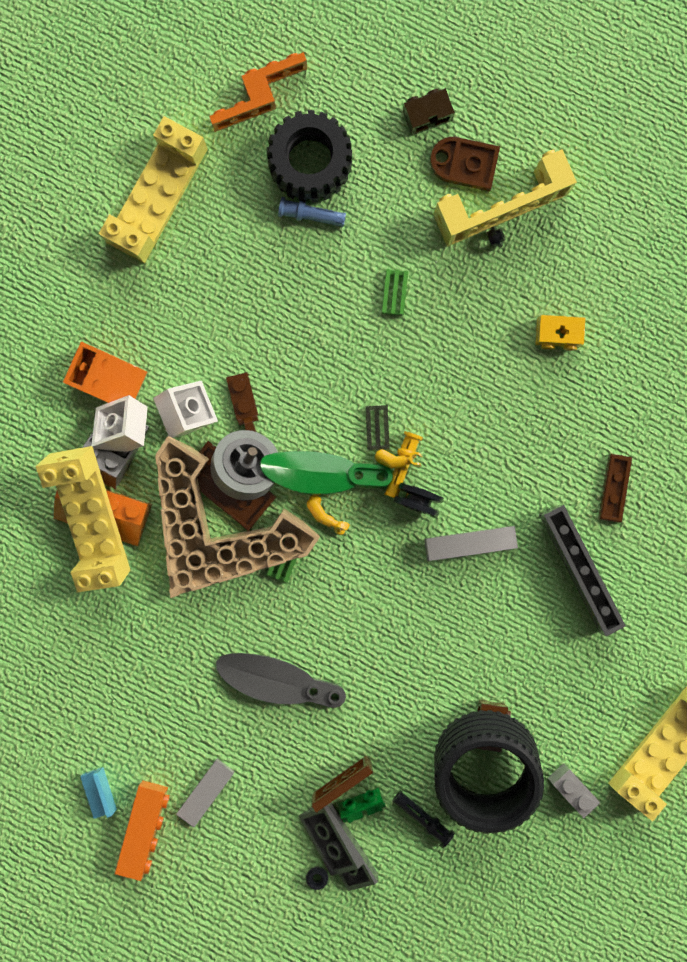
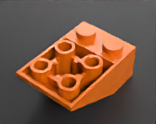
[63,342,148,403]

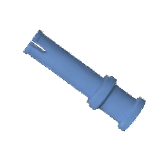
[278,197,346,227]

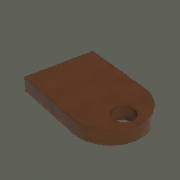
[430,137,500,192]

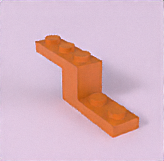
[209,52,307,132]

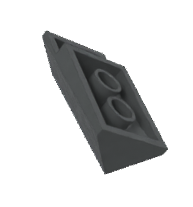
[299,802,378,891]

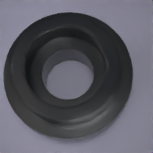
[487,226,505,248]
[306,866,328,890]

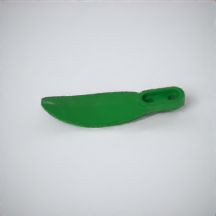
[260,451,393,495]

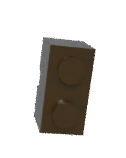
[403,88,455,135]

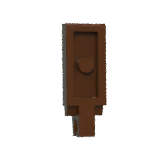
[226,372,259,432]

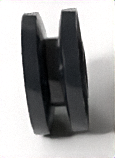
[393,483,444,517]

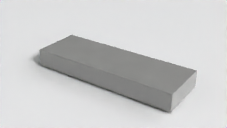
[176,758,235,827]

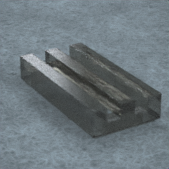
[365,405,390,451]

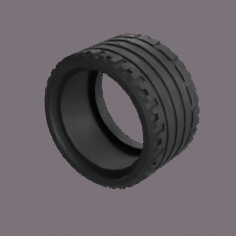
[434,710,544,834]

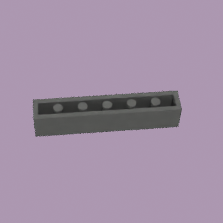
[539,505,626,636]

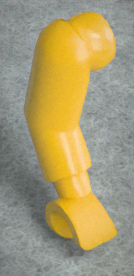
[375,449,423,469]
[307,495,350,535]

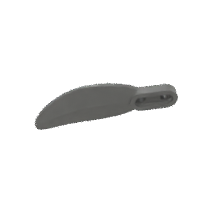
[216,653,346,708]

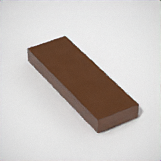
[598,454,633,523]

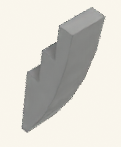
[424,526,518,561]

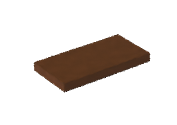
[197,441,277,531]

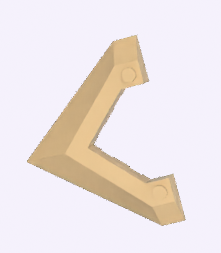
[155,436,320,598]

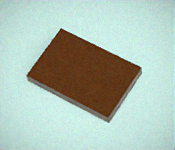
[312,756,373,813]

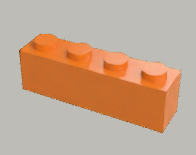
[115,780,170,881]

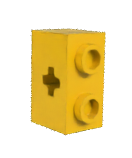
[535,315,585,351]

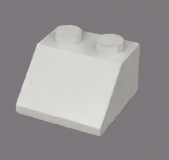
[153,381,218,438]
[91,395,147,452]

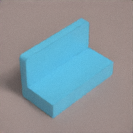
[80,767,117,819]

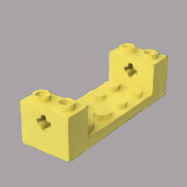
[99,116,208,264]
[433,149,577,247]
[36,446,130,592]
[608,686,687,822]

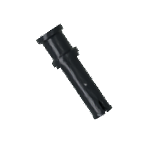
[392,790,455,848]

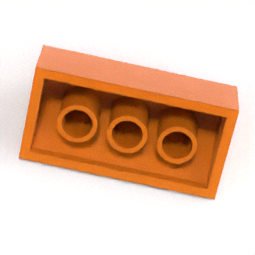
[53,489,152,546]

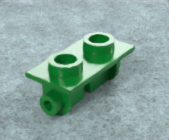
[338,787,386,824]

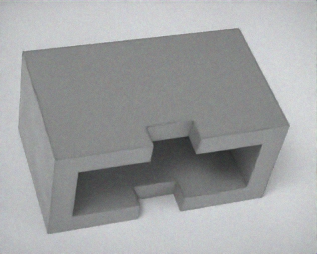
[548,763,600,818]

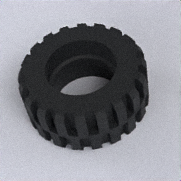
[267,110,352,203]

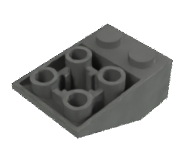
[82,425,149,489]

